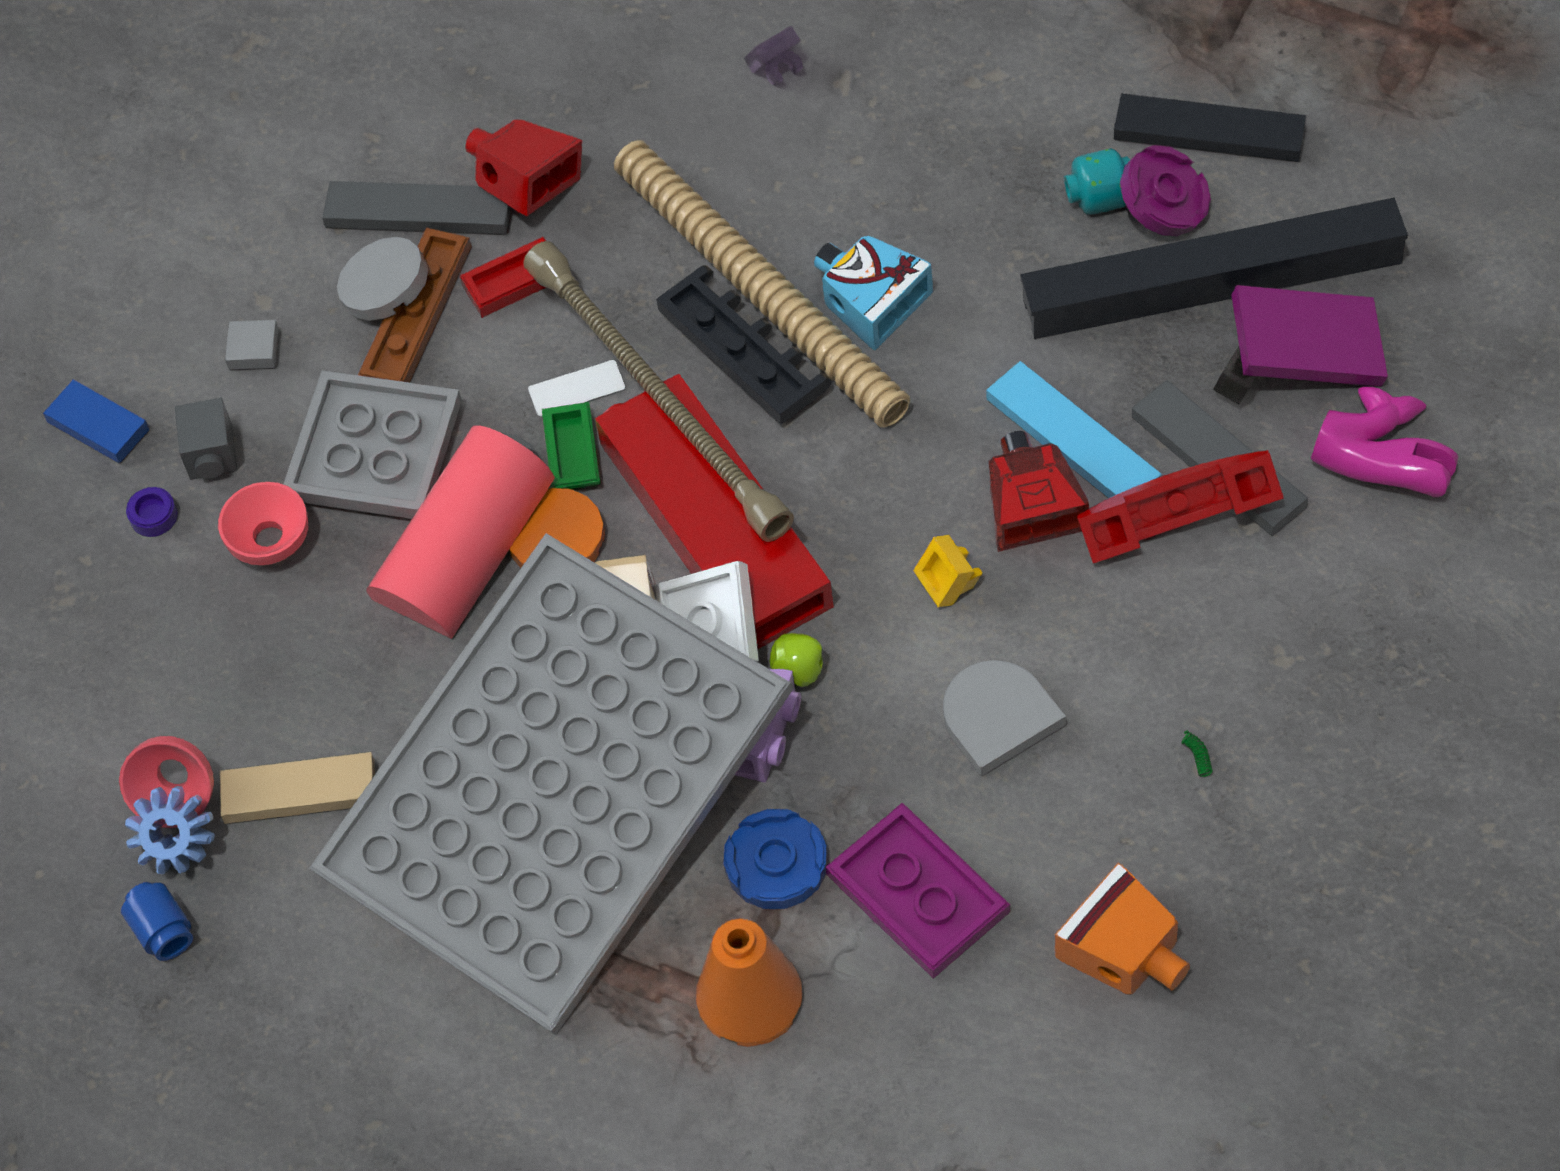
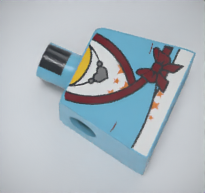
[814,236,933,350]

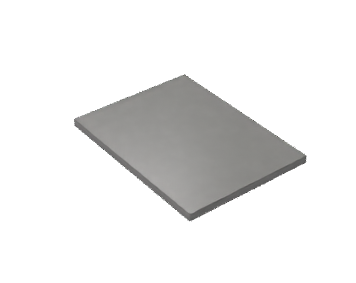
[309,533,794,1035]

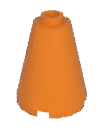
[696,919,803,1047]

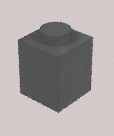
[174,397,237,480]

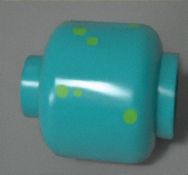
[1064,149,1130,215]

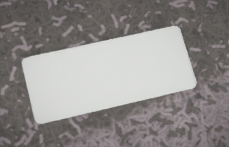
[528,360,625,416]

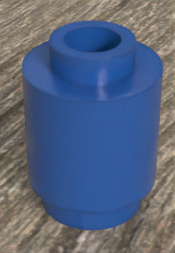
[121,882,193,961]

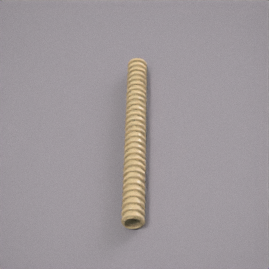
[614,140,910,428]

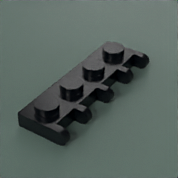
[656,265,832,425]

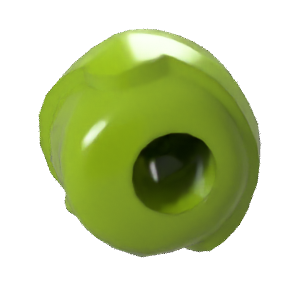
[769,633,823,687]

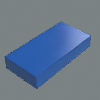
[43,379,150,464]

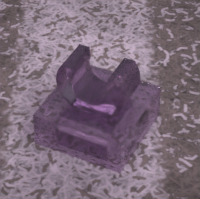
[744,26,803,86]

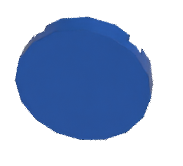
[723,809,828,909]

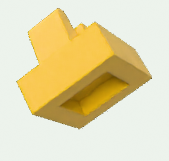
[913,535,982,607]

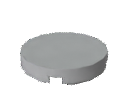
[337,237,428,321]

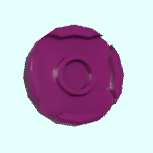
[1120,145,1211,237]

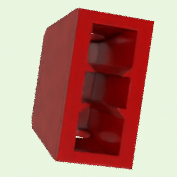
[465,119,582,216]

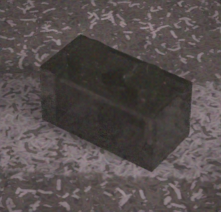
[1213,346,1257,405]

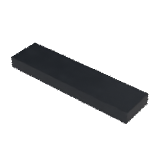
[1114,93,1306,162]

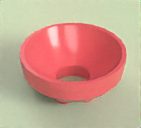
[218,482,308,565]
[119,736,214,828]

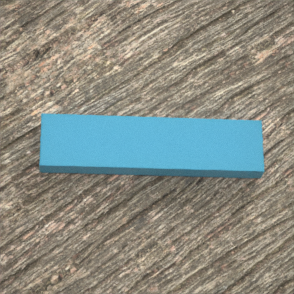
[986,361,1162,498]

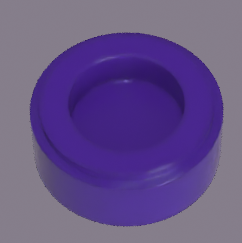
[126,487,178,537]

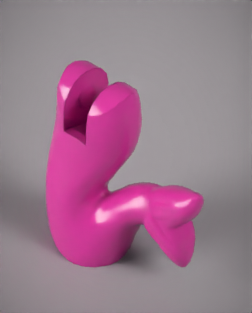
[1311,387,1459,498]

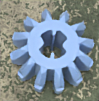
[125,786,215,874]

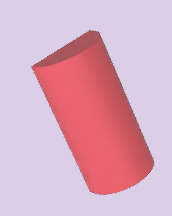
[366,426,555,639]

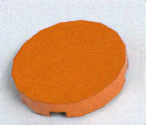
[510,488,605,568]

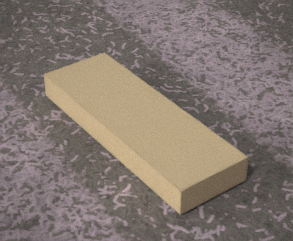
[220,752,375,824]

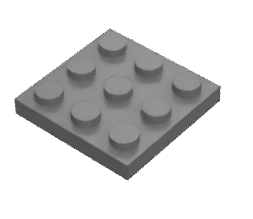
[283,370,462,519]

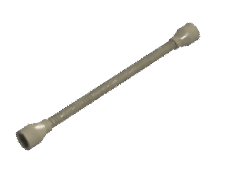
[524,241,794,542]

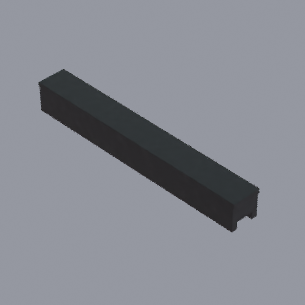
[1020,197,1408,340]

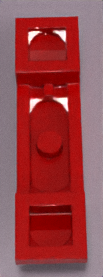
[1077,450,1284,564]

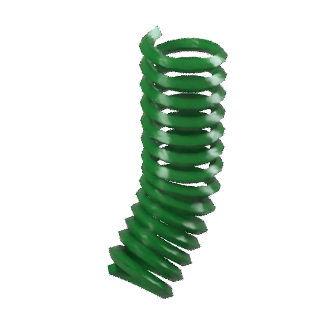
[1181,730,1213,777]

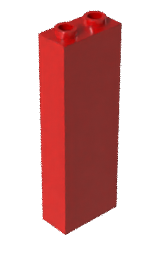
[595,373,834,650]

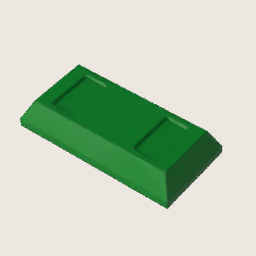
[542,402,600,490]

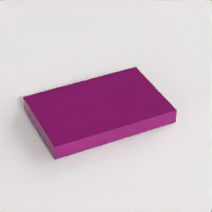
[1231,285,1388,387]
[825,803,1010,979]

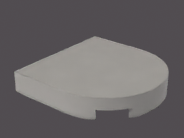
[943,660,1066,776]

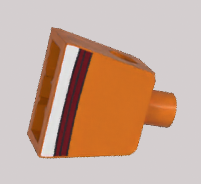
[1055,863,1190,994]

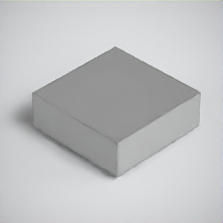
[225,320,279,370]

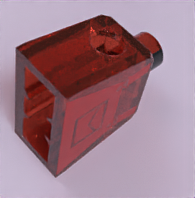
[988,431,1089,552]

